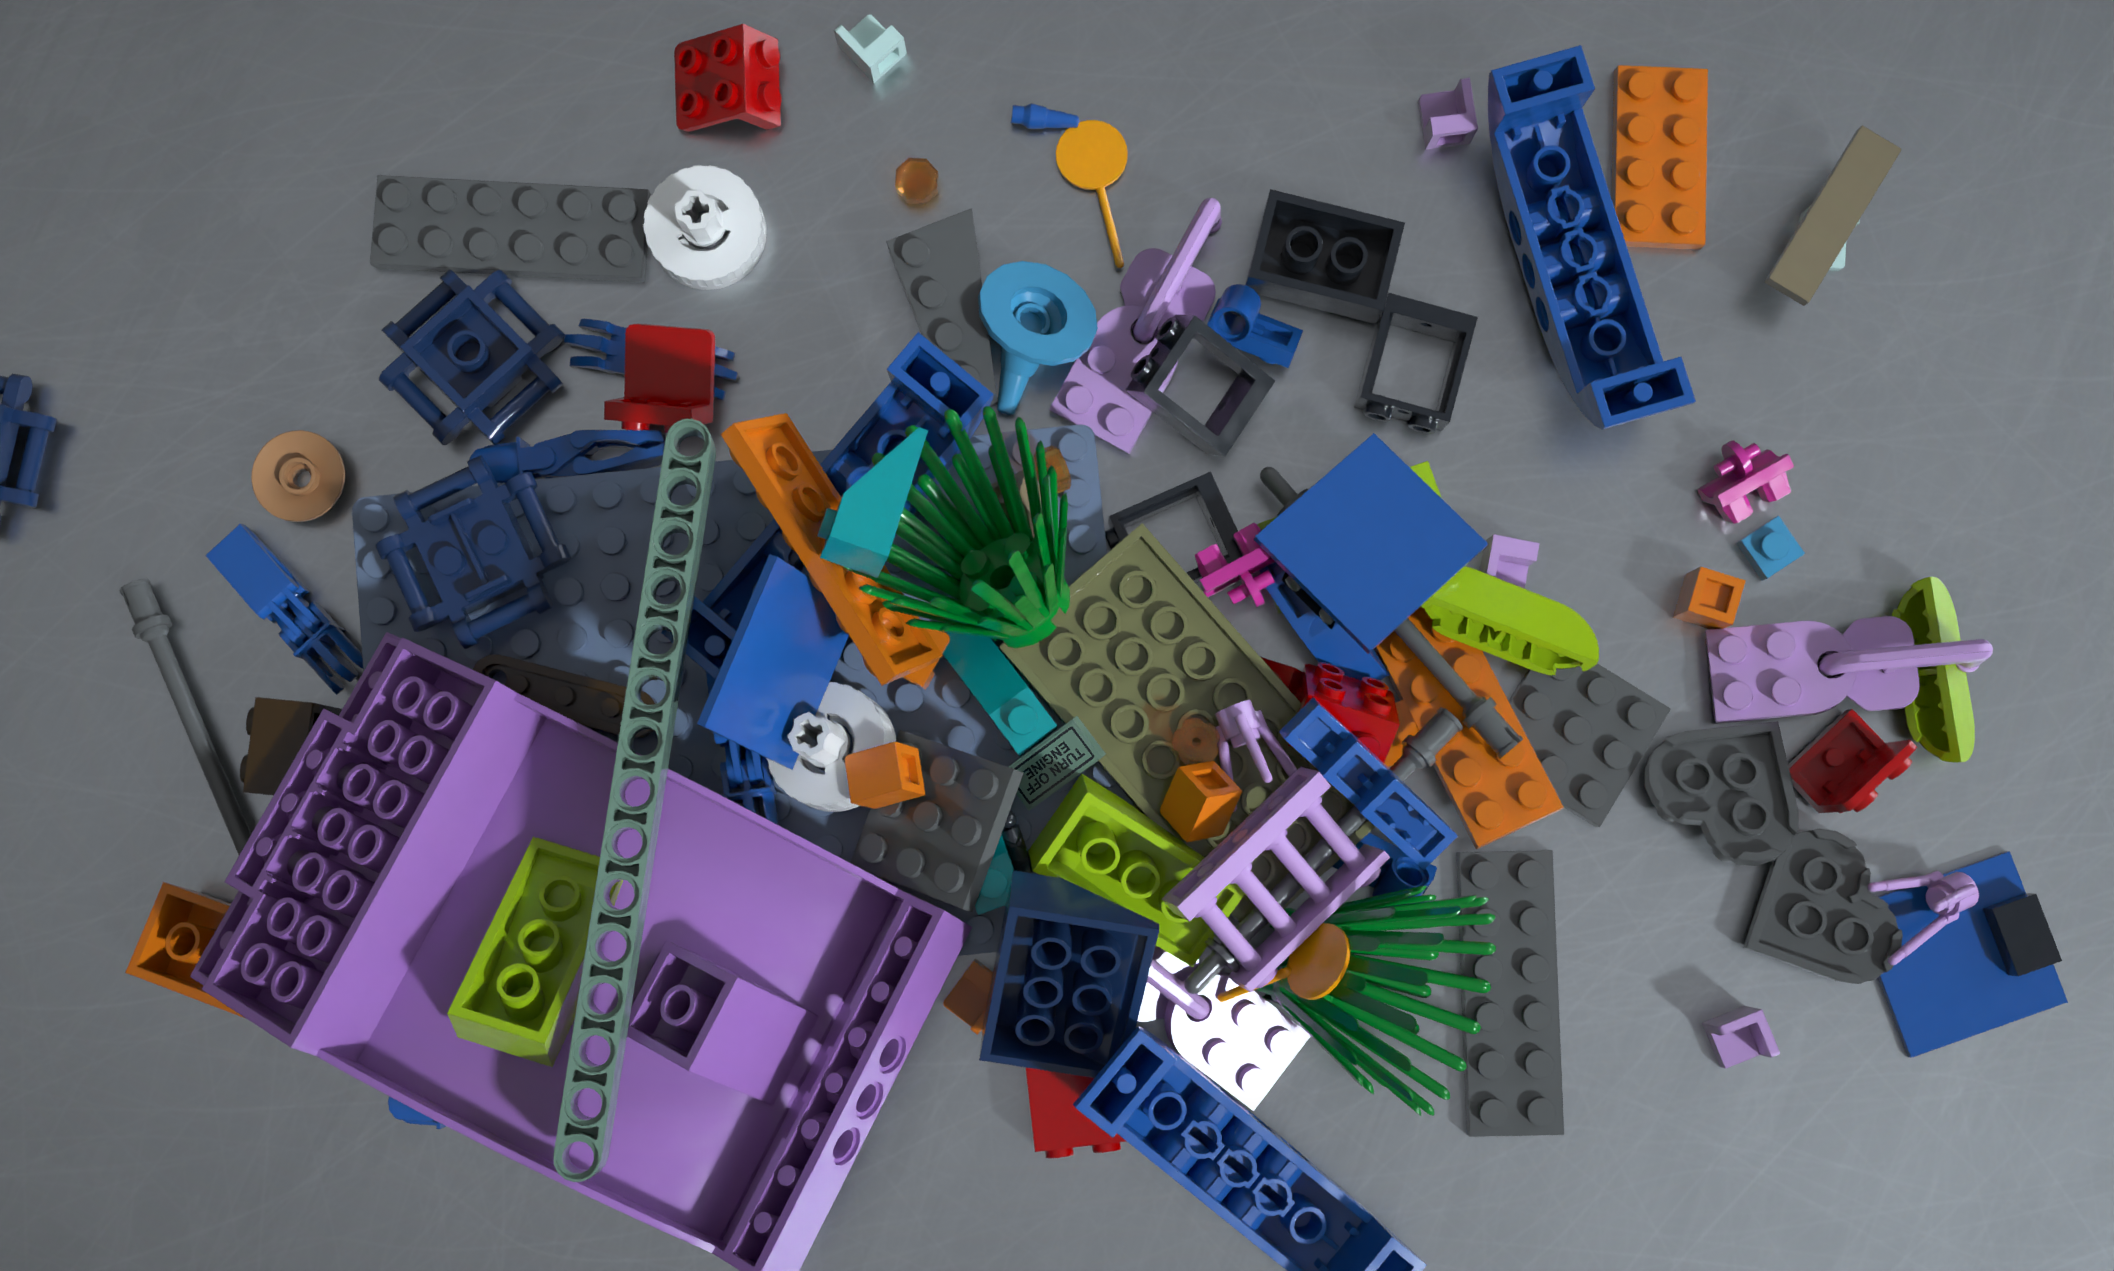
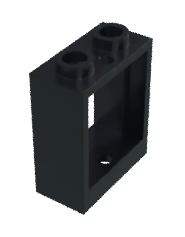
[1354,293,1478,434]
[1125,314,1275,457]
[1105,471,1243,583]

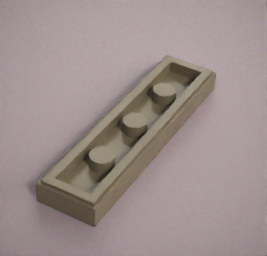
[1764,125,1902,306]

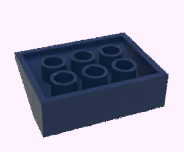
[979,870,1159,1078]

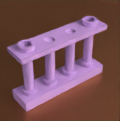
[1162,767,1390,992]

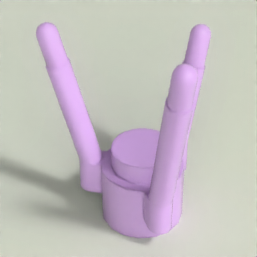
[1211,700,1297,812]
[1868,871,1979,966]

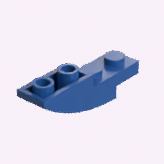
[1259,562,1390,681]

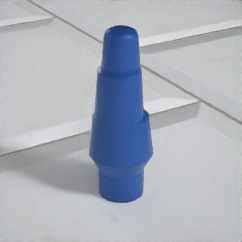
[1011,103,1079,129]

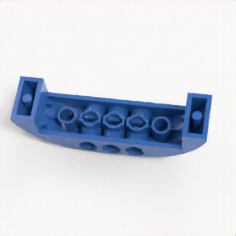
[1488,45,1696,430]
[661,332,994,679]
[1073,1026,1427,1271]

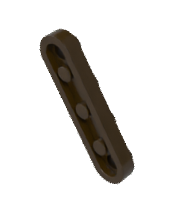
[473,654,657,738]

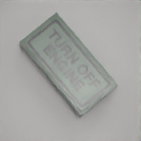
[1008,716,1106,811]

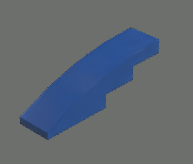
[1279,697,1458,870]

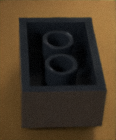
[1245,189,1405,324]

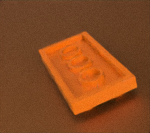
[1611,65,1708,250]

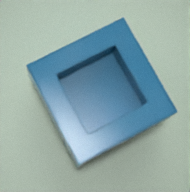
[1736,516,1805,581]

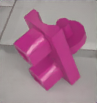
[1697,440,1794,524]
[1195,523,1275,608]

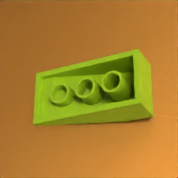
[1028,774,1245,967]
[447,836,623,1067]

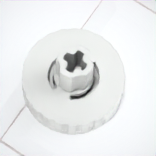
[643,165,767,290]
[766,682,896,812]

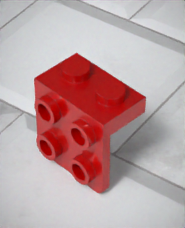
[674,24,781,132]
[604,323,715,433]
[1288,662,1400,763]
[1788,709,1917,813]

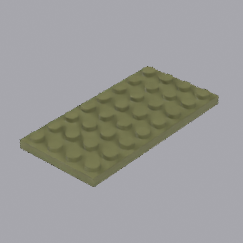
[999,523,1375,929]

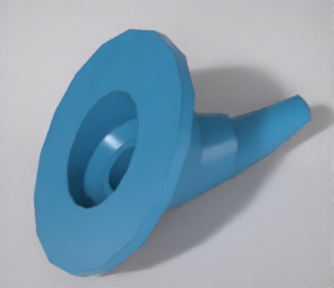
[978,261,1098,415]

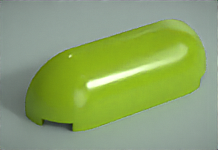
[1421,566,1599,675]
[1892,577,1975,763]

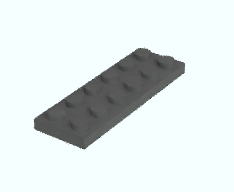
[370,175,651,282]
[1456,850,1564,1137]

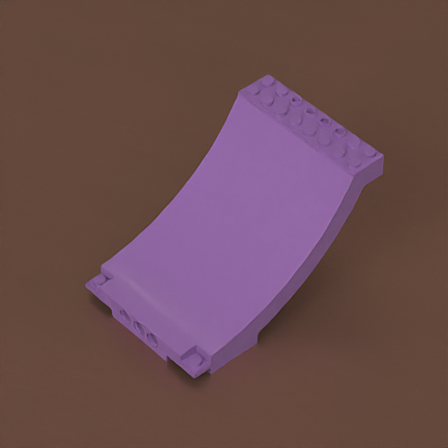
[190,632,972,1271]

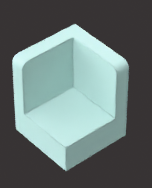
[834,15,907,83]

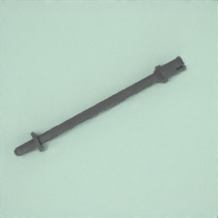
[1260,466,1523,759]
[119,579,251,855]
[1184,707,1463,994]

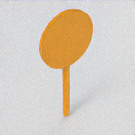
[1056,120,1128,268]
[1217,923,1350,1002]

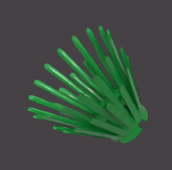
[844,406,1070,648]
[1257,886,1496,1116]

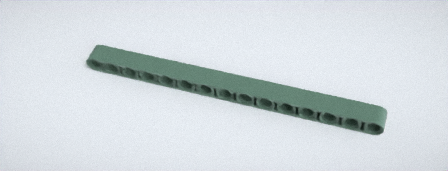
[553,419,716,1182]

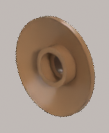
[251,430,345,522]

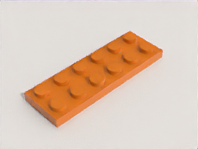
[721,413,943,686]
[1374,607,1563,849]

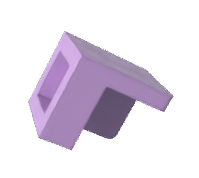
[1418,78,1478,150]
[1480,534,1540,589]
[1702,1006,1780,1069]

